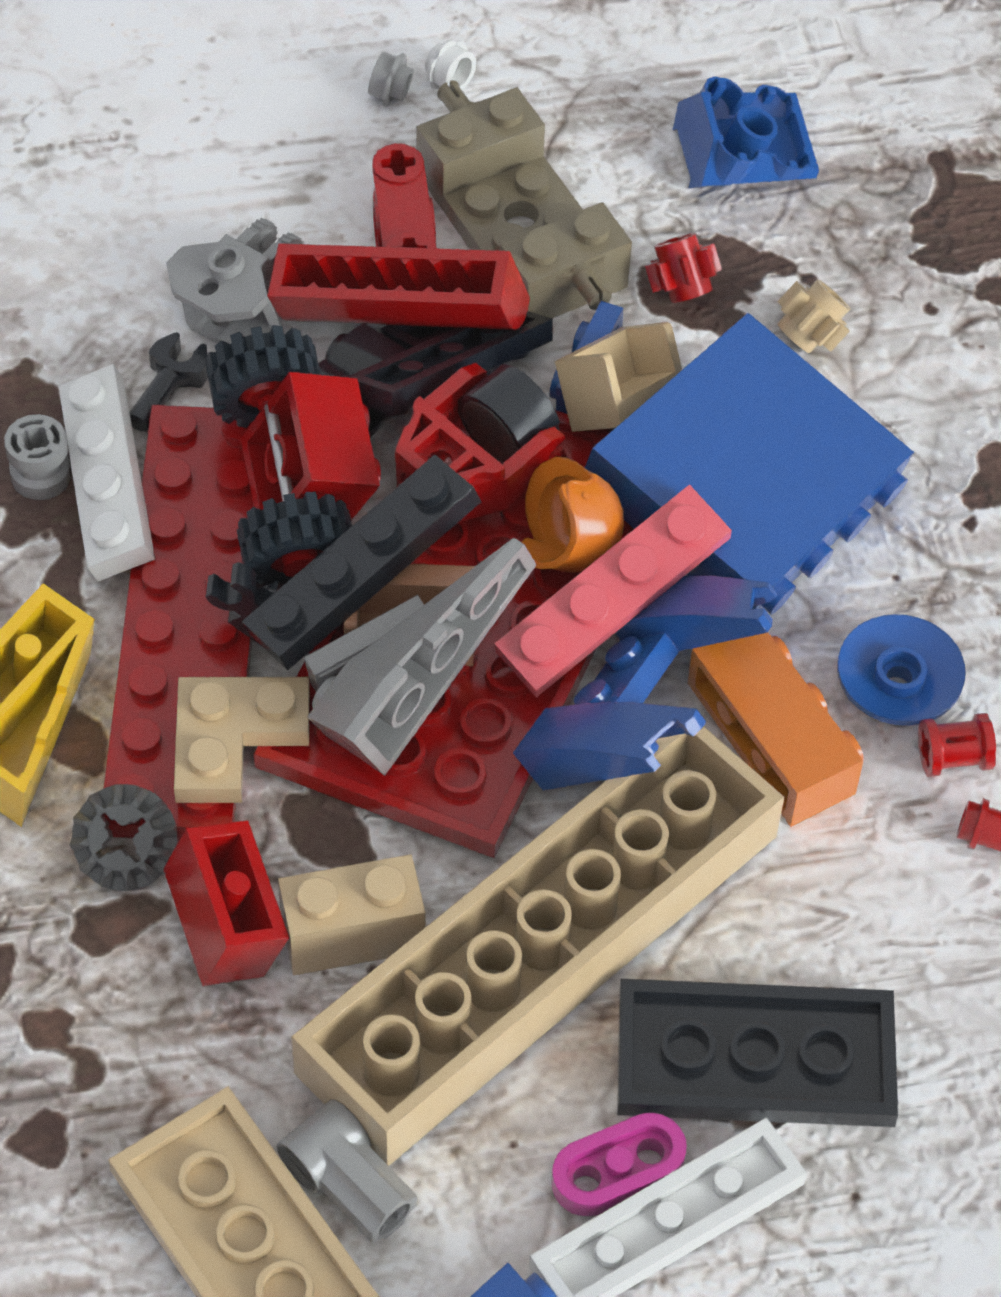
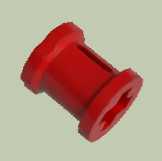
[918,713,996,777]

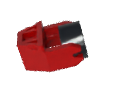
[395,363,565,523]

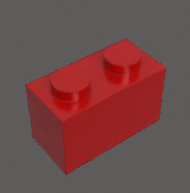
[163,820,289,986]

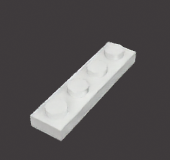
[59,364,155,581]
[529,1117,807,1297]

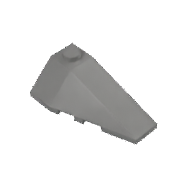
[307,538,536,776]

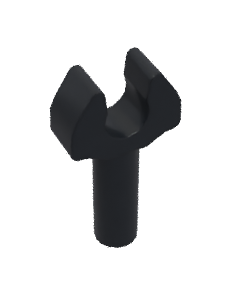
[129,332,208,432]

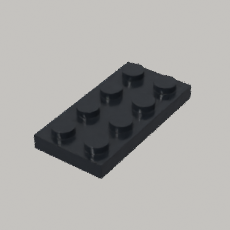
[617,979,898,1127]

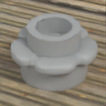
[368,52,414,106]

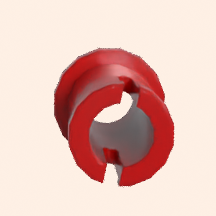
[956,798,1001,852]

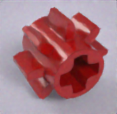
[645,233,722,303]

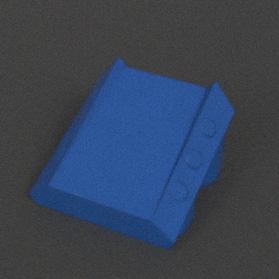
[672,76,819,189]

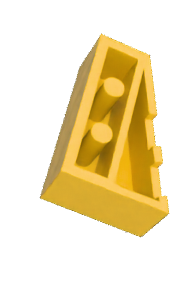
[0,583,95,827]

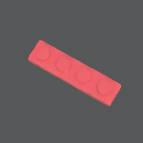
[494,484,732,698]

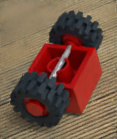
[205,325,381,586]

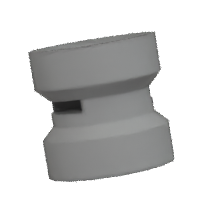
[4,414,72,500]

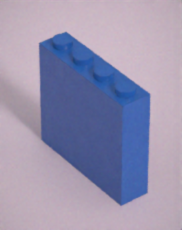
[585,313,914,615]

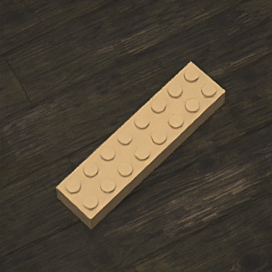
[291,726,784,1166]

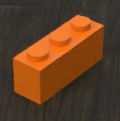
[687,633,864,827]

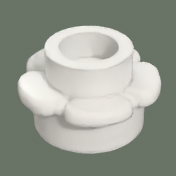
[425,39,476,91]

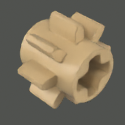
[777,279,850,353]

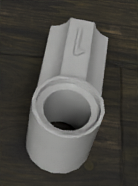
[276,1100,417,1243]

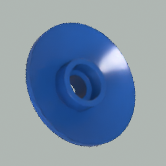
[837,614,966,726]

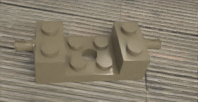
[416,80,632,319]

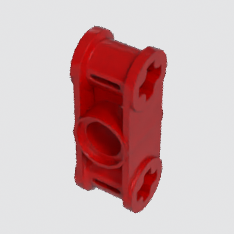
[372,143,436,248]

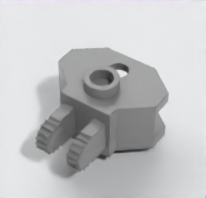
[166,218,304,344]

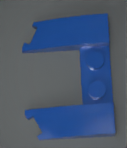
[513,576,777,791]

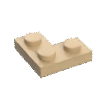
[174,677,310,803]

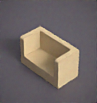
[555,322,682,432]

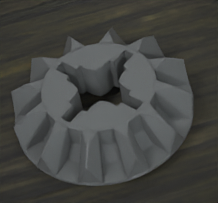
[69,784,177,891]

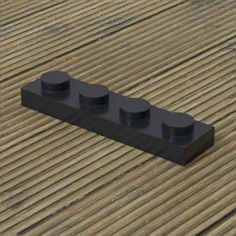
[347,311,553,417]
[242,455,481,671]

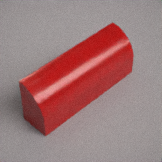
[267,243,530,330]

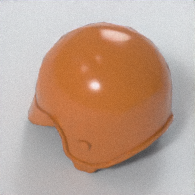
[522,457,624,573]

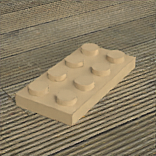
[108,1086,379,1297]

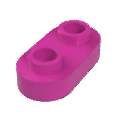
[551,1113,687,1217]

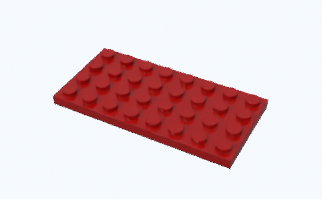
[254,410,634,858]

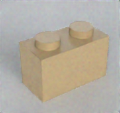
[278,854,426,976]

